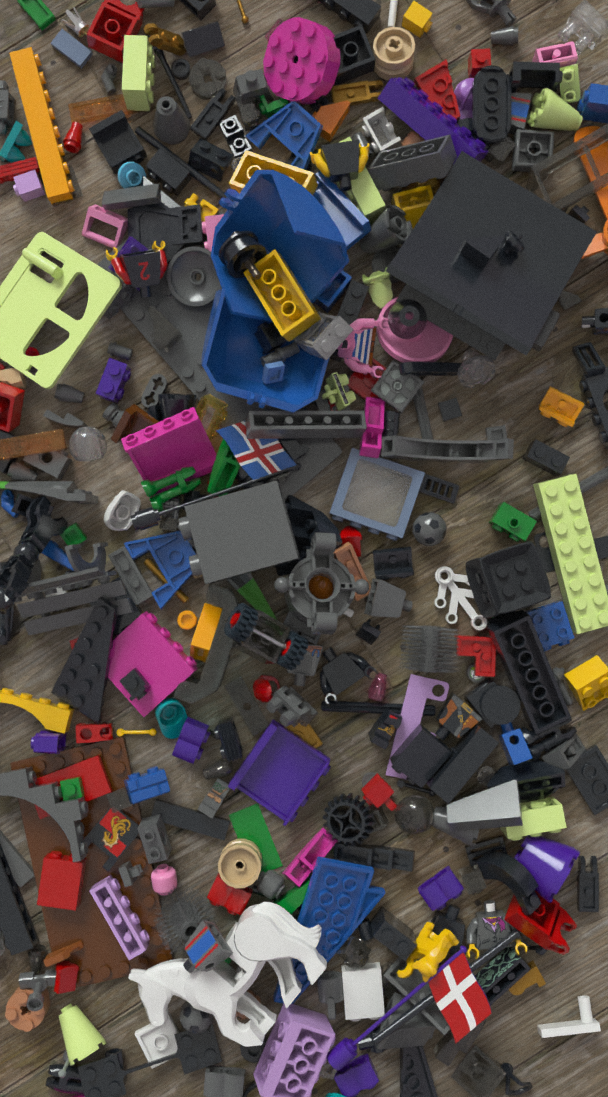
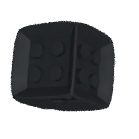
[465,541,551,618]

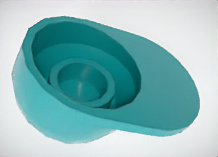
[155,698,187,739]

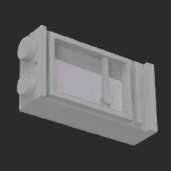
[293,311,353,360]

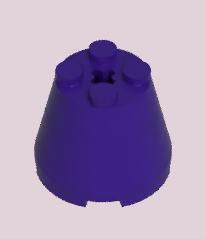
[514,835,580,903]

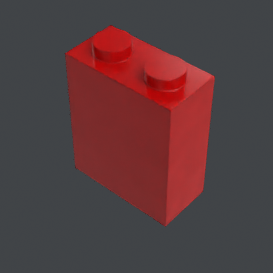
[37,851,87,911]

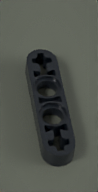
[399,362,464,376]

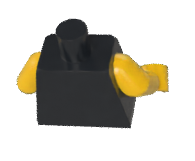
[310,140,370,191]

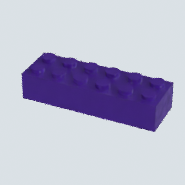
[377,77,489,164]

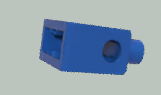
[498,722,532,765]

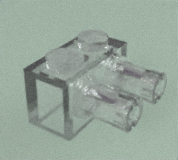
[558,0,608,55]

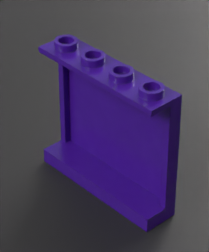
[228,719,331,826]

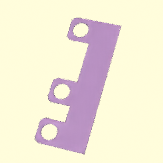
[386,674,449,780]

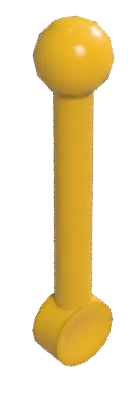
[116,728,157,736]

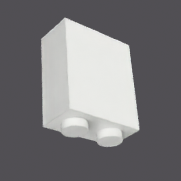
[341,962,385,1021]

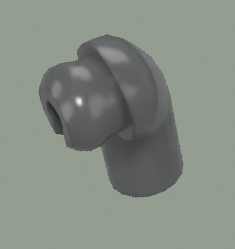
[101,63,118,95]

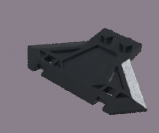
[127,176,204,264]

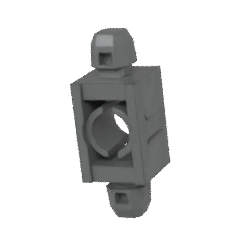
[0,80,15,136]

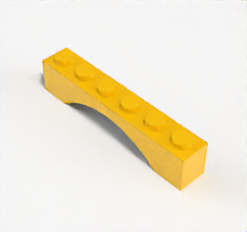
[0,688,74,734]

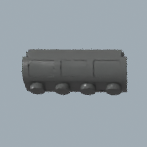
[383,957,450,1036]

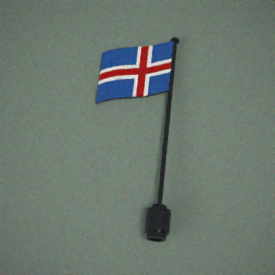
[130,421,301,531]

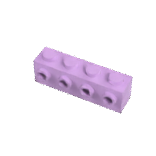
[90,875,150,960]

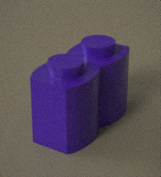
[172,717,210,764]
[31,730,67,754]
[418,866,464,911]
[333,1054,379,1097]

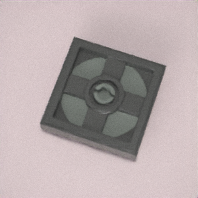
[371,359,424,414]

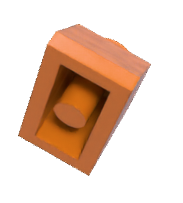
[312,100,351,142]

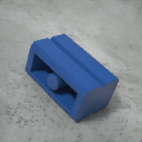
[124,766,170,804]

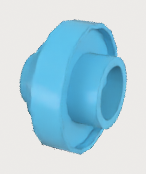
[118,162,146,188]

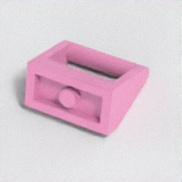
[82,204,128,248]

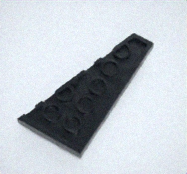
[51,597,118,724]
[400,1046,438,1097]

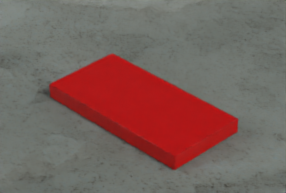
[34,755,113,819]

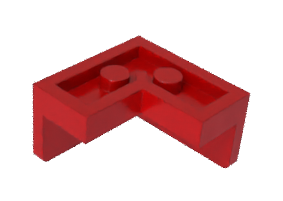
[454,635,496,677]

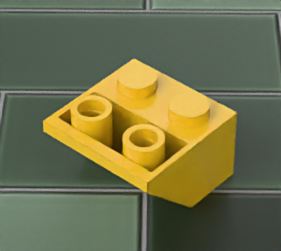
[391,185,433,229]
[564,655,608,711]

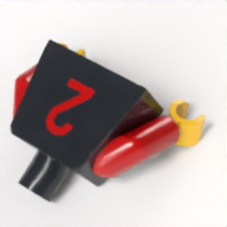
[106,241,168,298]

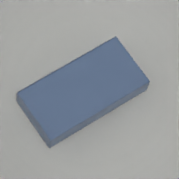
[51,29,93,69]

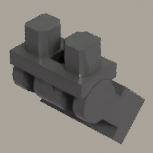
[266,685,318,727]

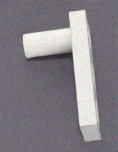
[537,995,601,1038]

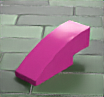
[359,397,385,458]
[282,828,338,887]

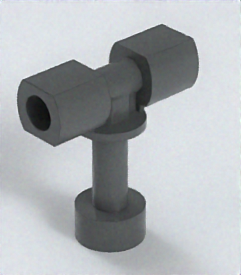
[19,969,56,1012]

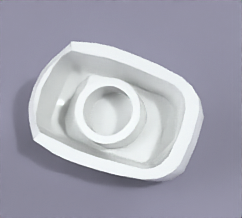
[104,490,141,531]

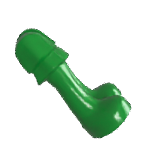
[141,466,201,512]

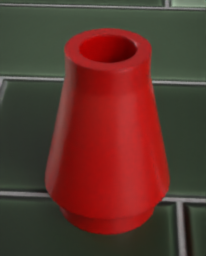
[63,122,83,153]

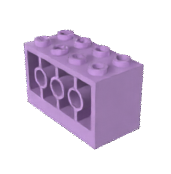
[253,1003,335,1097]

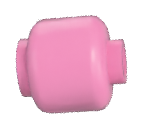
[151,864,177,896]

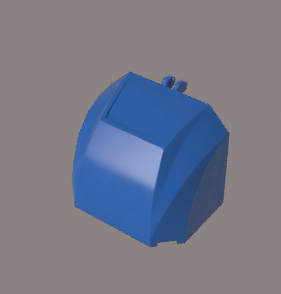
[211,170,349,322]
[201,289,330,413]

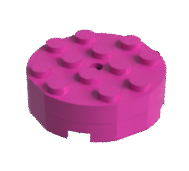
[263,17,340,105]

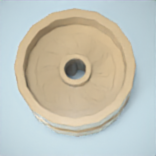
[373,27,415,80]
[218,838,262,888]

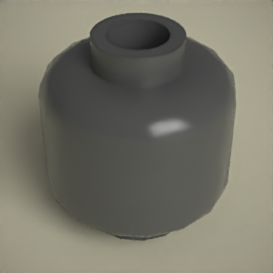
[256,869,286,900]

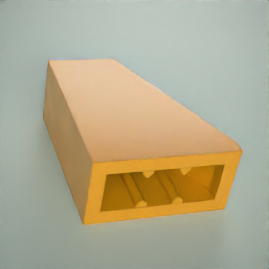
[190,603,223,663]

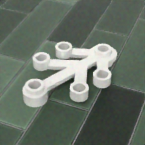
[434,566,487,630]

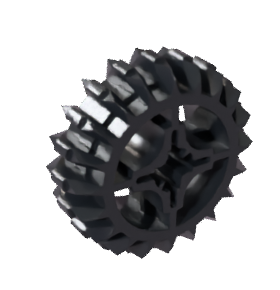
[323,793,375,847]

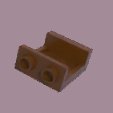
[111,404,159,444]

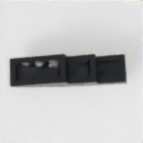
[333,842,415,872]

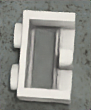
[362,107,401,154]

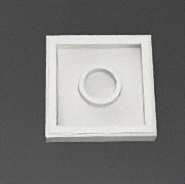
[135,1013,179,1069]

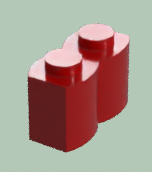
[207,873,253,915]

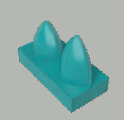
[0,121,32,163]

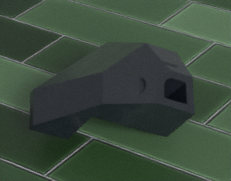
[274,495,342,576]

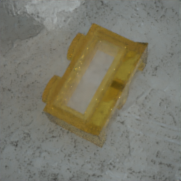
[196,394,229,440]

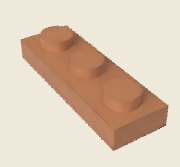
[334,542,371,601]

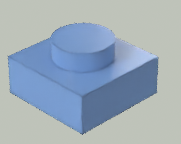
[262,361,285,384]

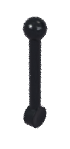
[397,779,436,797]

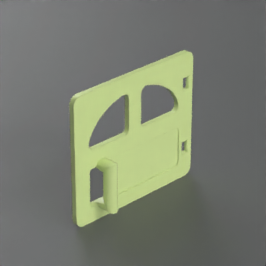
[0,232,122,389]

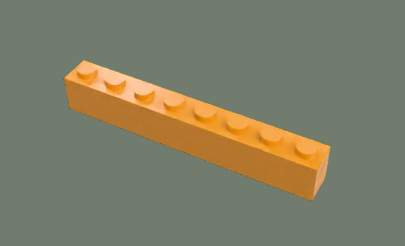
[9,47,75,205]

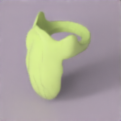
[362,267,393,308]

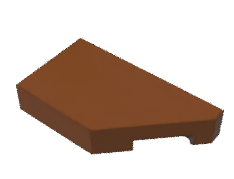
[43,940,84,967]

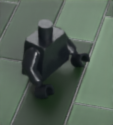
[320,647,378,707]

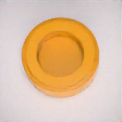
[177,610,197,630]

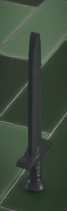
[143,30,192,119]

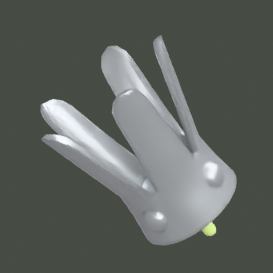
[61,7,89,37]

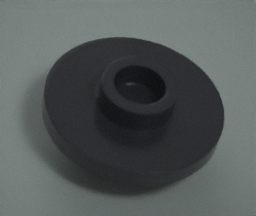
[240,1038,267,1063]

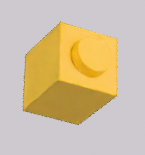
[402,1,433,38]

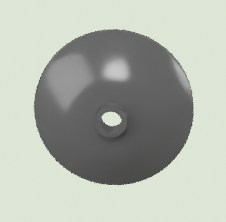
[167,246,222,306]

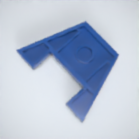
[245,101,323,170]
[124,531,196,609]

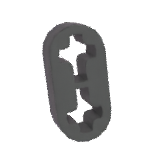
[141,374,168,409]

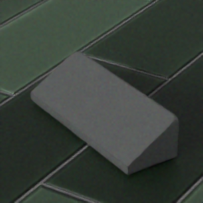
[102,184,161,211]

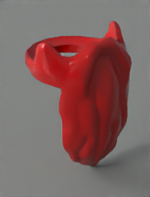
[253,675,280,703]

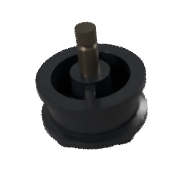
[219,231,267,280]

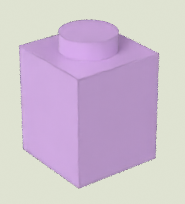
[13,170,46,202]

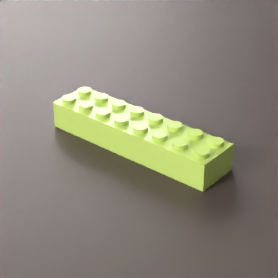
[533,474,608,634]

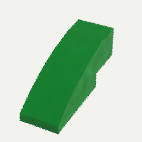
[208,439,240,497]

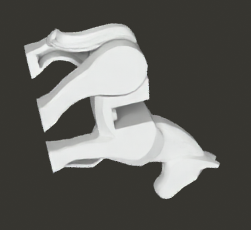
[128,902,327,1047]

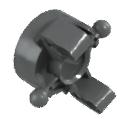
[274,533,369,635]

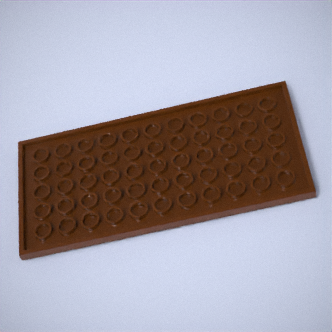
[10,736,174,988]

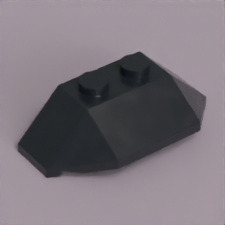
[487,760,566,803]

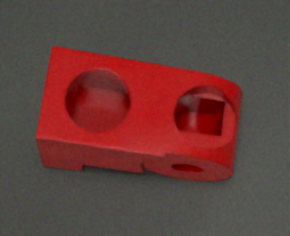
[76,723,113,743]

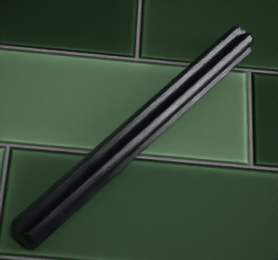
[321,700,436,716]

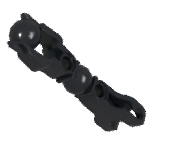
[0,495,68,612]

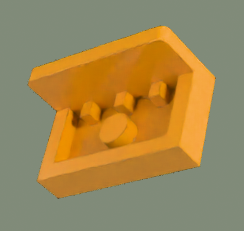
[539,386,584,427]

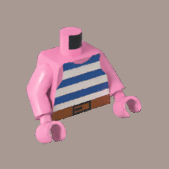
[337,317,389,378]

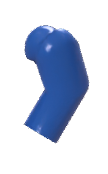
[1,489,19,518]

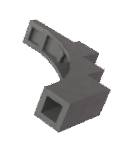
[381,435,514,464]
[0,766,89,862]

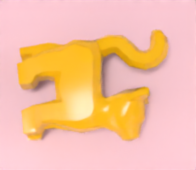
[397,921,459,982]

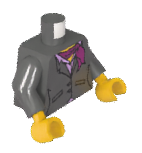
[466,900,527,959]

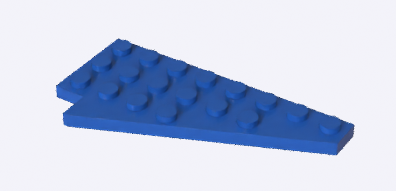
[273,856,385,1004]

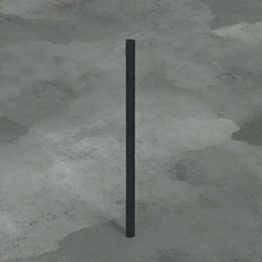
[135,126,234,202]
[372,929,521,1045]

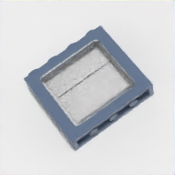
[329,448,425,541]

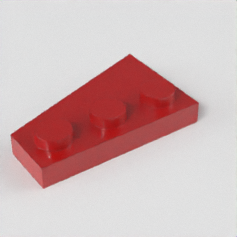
[414,59,460,121]

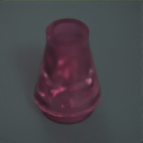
[367,672,387,702]

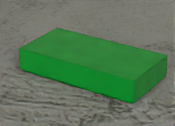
[17,0,56,31]

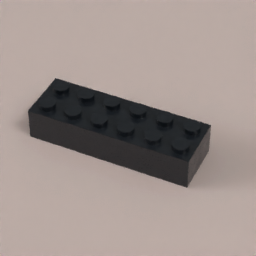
[487,610,571,734]

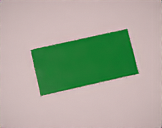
[229,803,283,875]

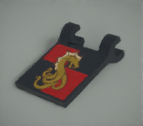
[84,804,139,871]

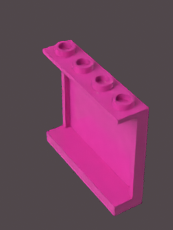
[121,407,216,495]
[108,611,198,717]

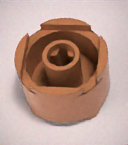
[5,986,51,1032]

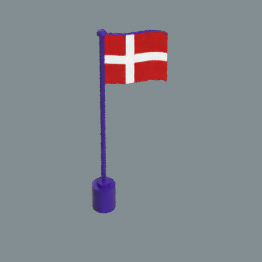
[327,946,492,1071]

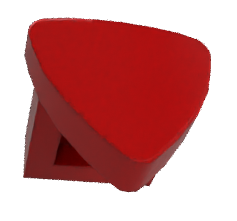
[340,526,362,557]
[54,960,79,994]

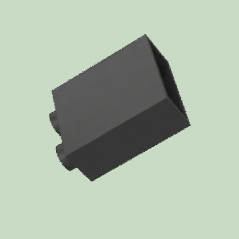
[179,481,300,584]

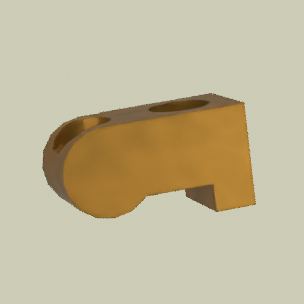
[509,960,546,995]

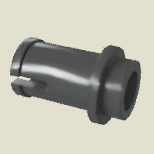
[107,342,133,361]

